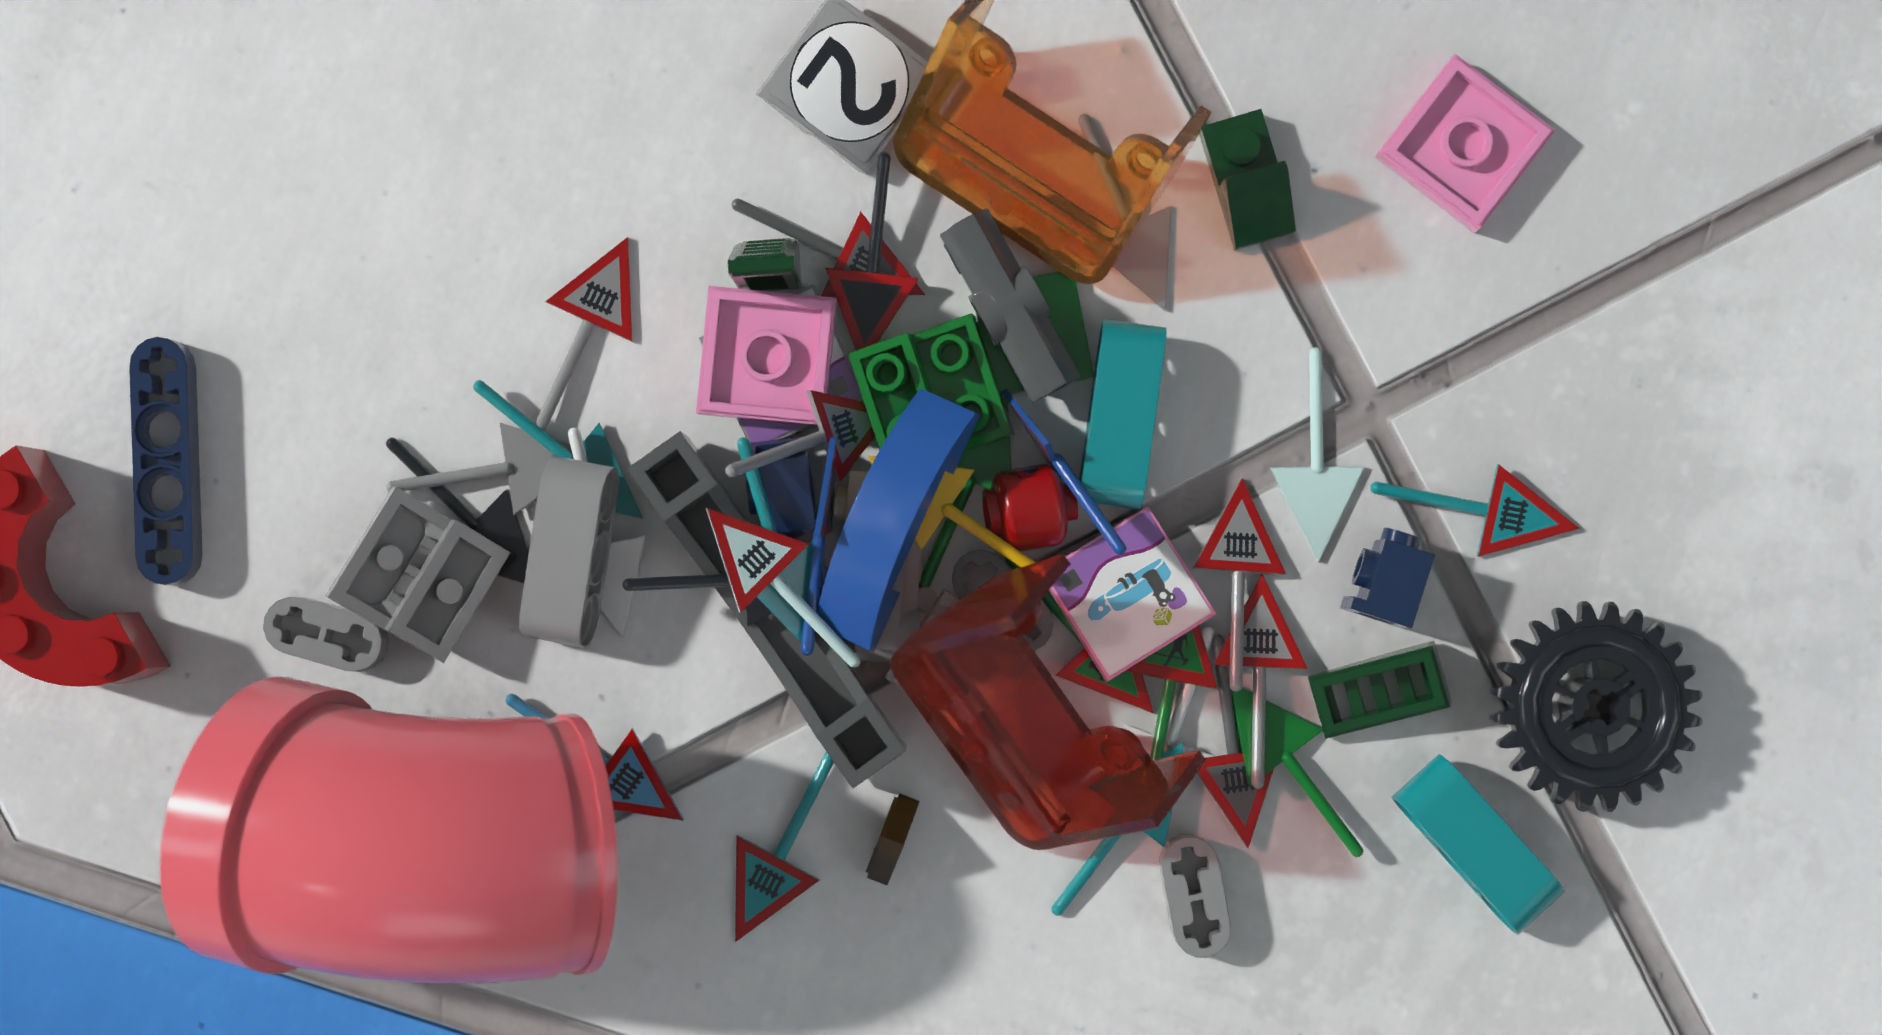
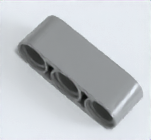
[519,455,620,649]

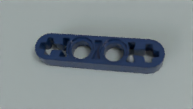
[129,337,203,585]

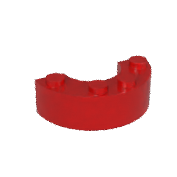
[0,445,171,687]

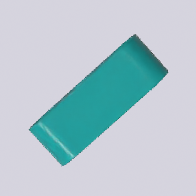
[1079,319,1166,510]
[1391,754,1566,935]

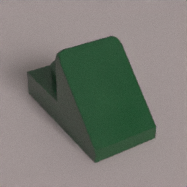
[1198,109,1296,251]

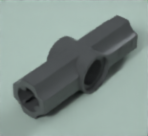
[940,208,1080,404]

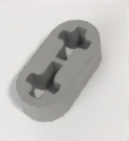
[263,597,389,672]
[1159,834,1231,958]

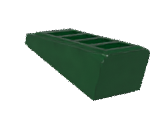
[728,238,802,291]
[1308,641,1451,739]

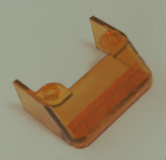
[893,0,1212,284]

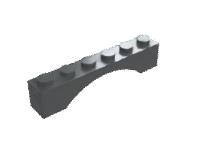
[627,431,907,789]

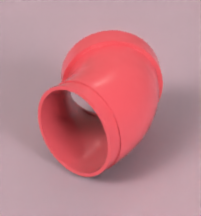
[160,676,618,984]

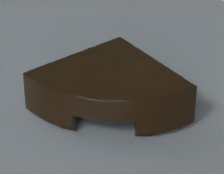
[865,793,920,885]

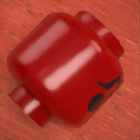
[982,464,1078,552]

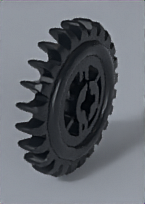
[1489,601,1703,812]

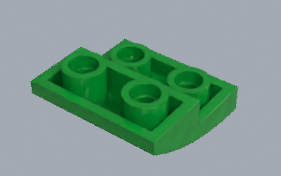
[848,313,1015,452]

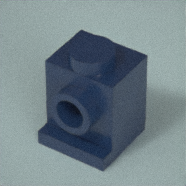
[743,436,816,539]
[1340,527,1435,628]

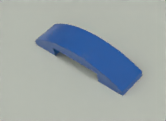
[817,388,980,651]

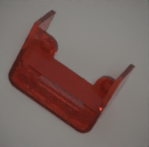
[890,554,1206,850]

